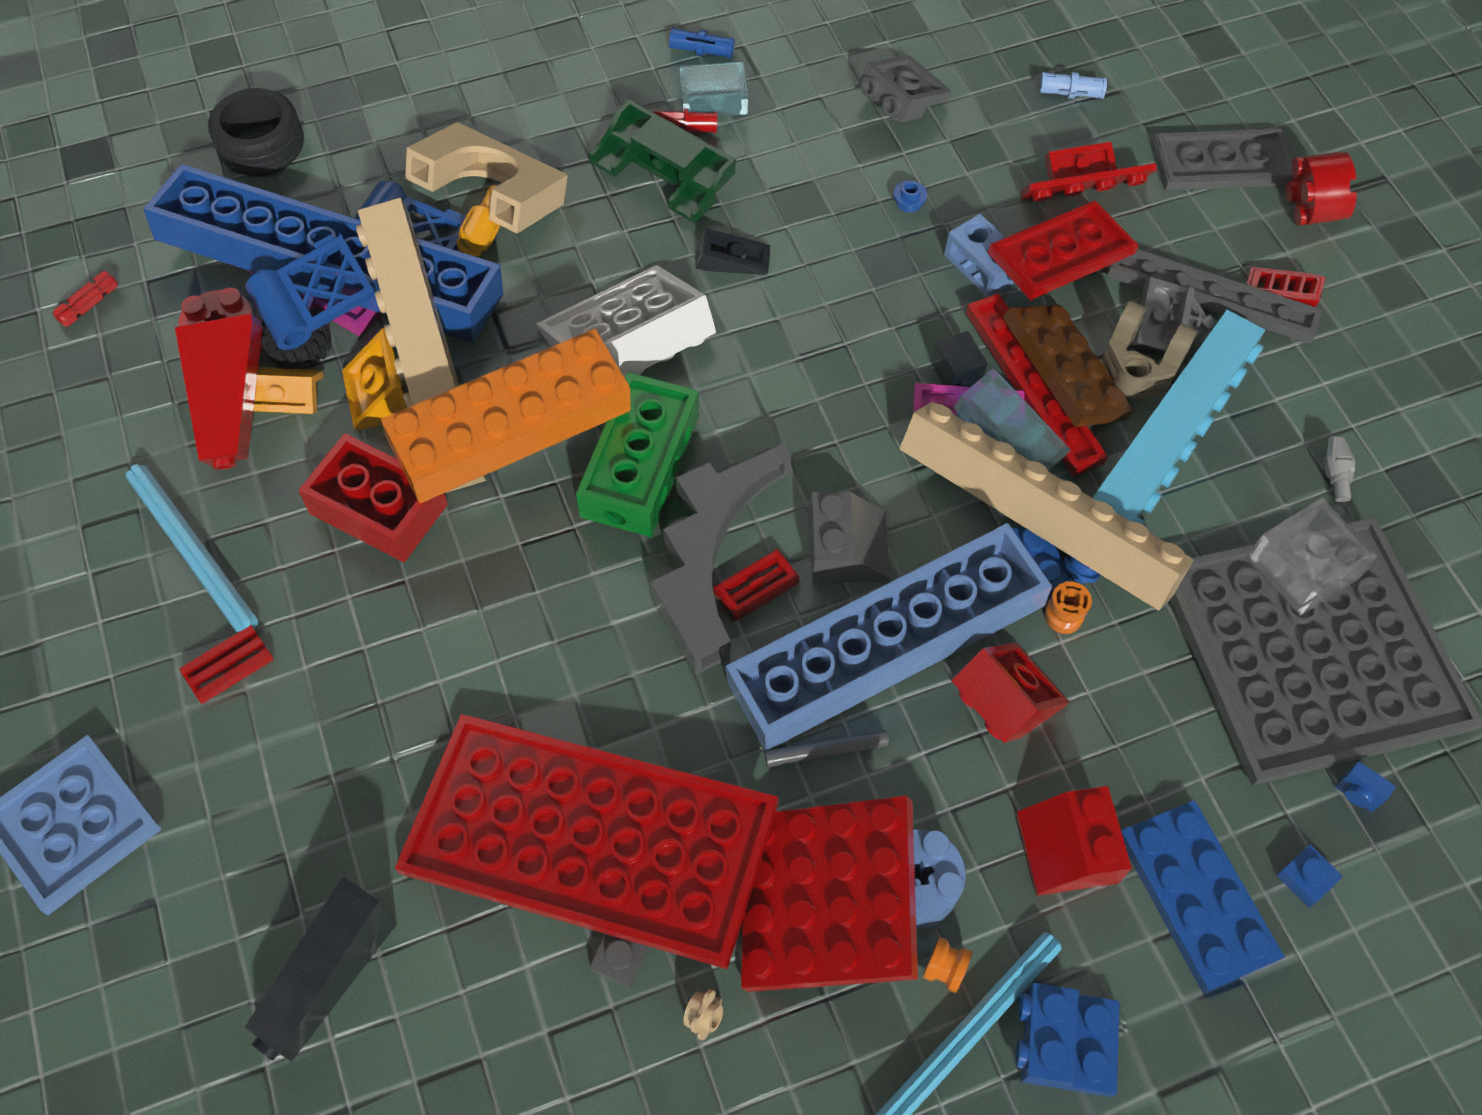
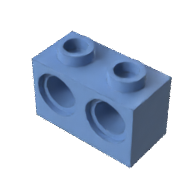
[944,214,1014,297]

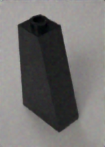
[245,877,397,1062]

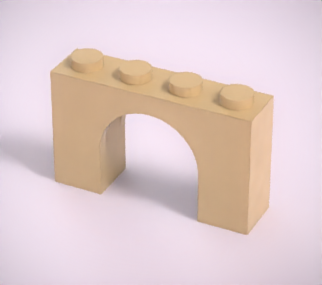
[405,122,568,234]

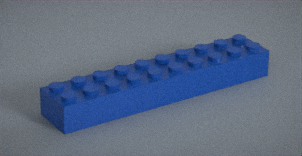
[143,164,503,343]

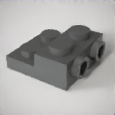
[858,55,952,123]

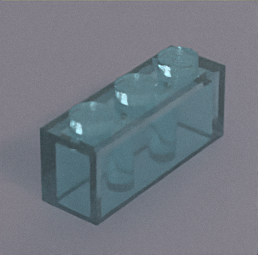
[954,368,1071,472]

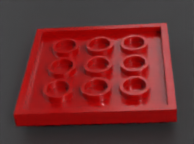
[741,795,918,992]

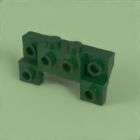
[589,99,736,224]

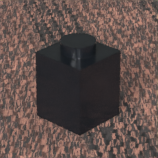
[931,331,988,387]

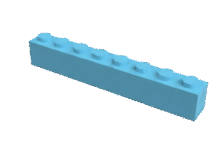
[1093,310,1265,525]

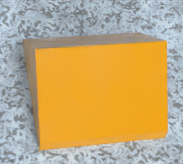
[342,328,407,430]

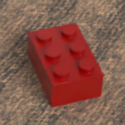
[298,433,448,563]

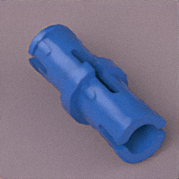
[669,27,735,59]

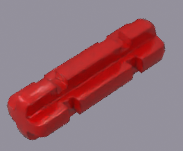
[52,271,118,327]

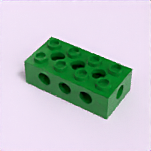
[576,372,699,538]

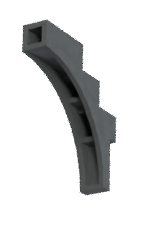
[650,443,791,675]

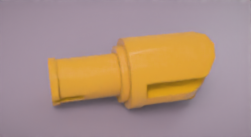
[457,185,500,257]

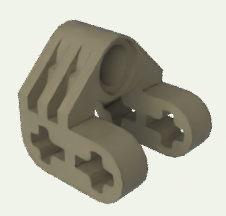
[1101,300,1198,401]

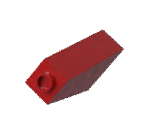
[175,313,262,470]

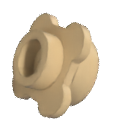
[683,989,723,1041]

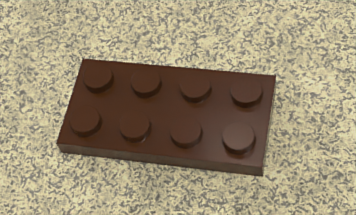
[1003,305,1134,427]

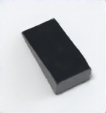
[696,228,770,275]

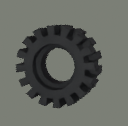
[261,307,332,369]

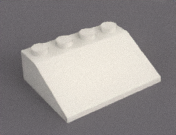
[536,265,716,378]

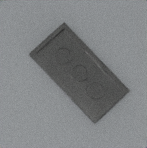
[1152,128,1293,191]

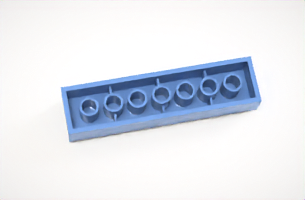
[725,523,1052,751]

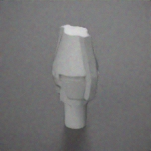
[1324,436,1356,502]

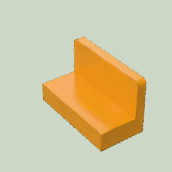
[253,367,324,414]

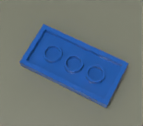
[1121,800,1285,995]

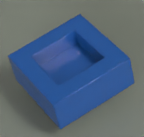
[1335,761,1396,813]
[1276,845,1343,908]

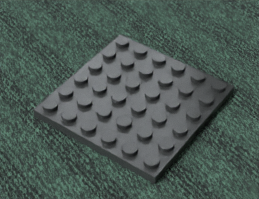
[1170,517,1482,786]

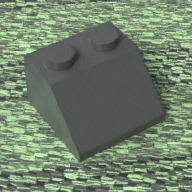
[809,492,890,582]

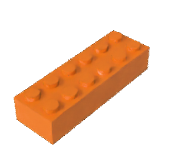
[380,329,631,504]

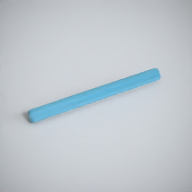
[126,464,258,633]
[876,932,1062,1115]

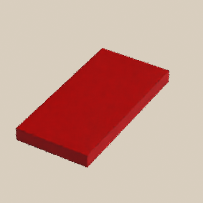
[987,200,1139,300]

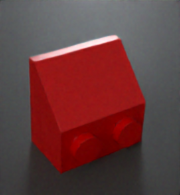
[951,642,1069,743]
[1015,786,1132,896]

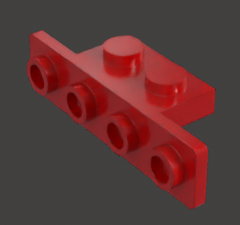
[1020,141,1157,202]

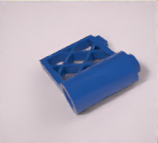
[354,181,466,250]
[245,234,375,350]

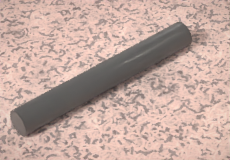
[764,730,889,768]

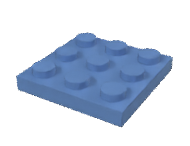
[0,735,162,915]

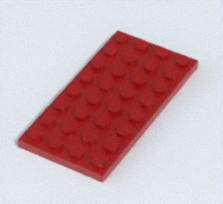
[394,714,779,969]

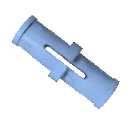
[1039,72,1107,99]

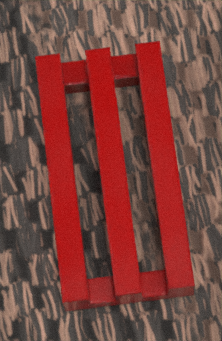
[713,549,800,622]
[179,625,274,704]

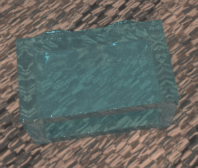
[679,62,748,116]

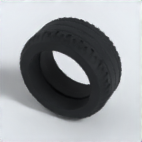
[208,88,304,176]

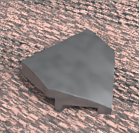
[1132,277,1216,354]

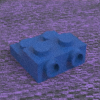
[1015,983,1120,1097]

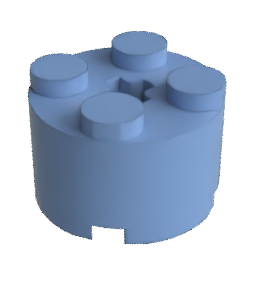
[913,829,966,930]

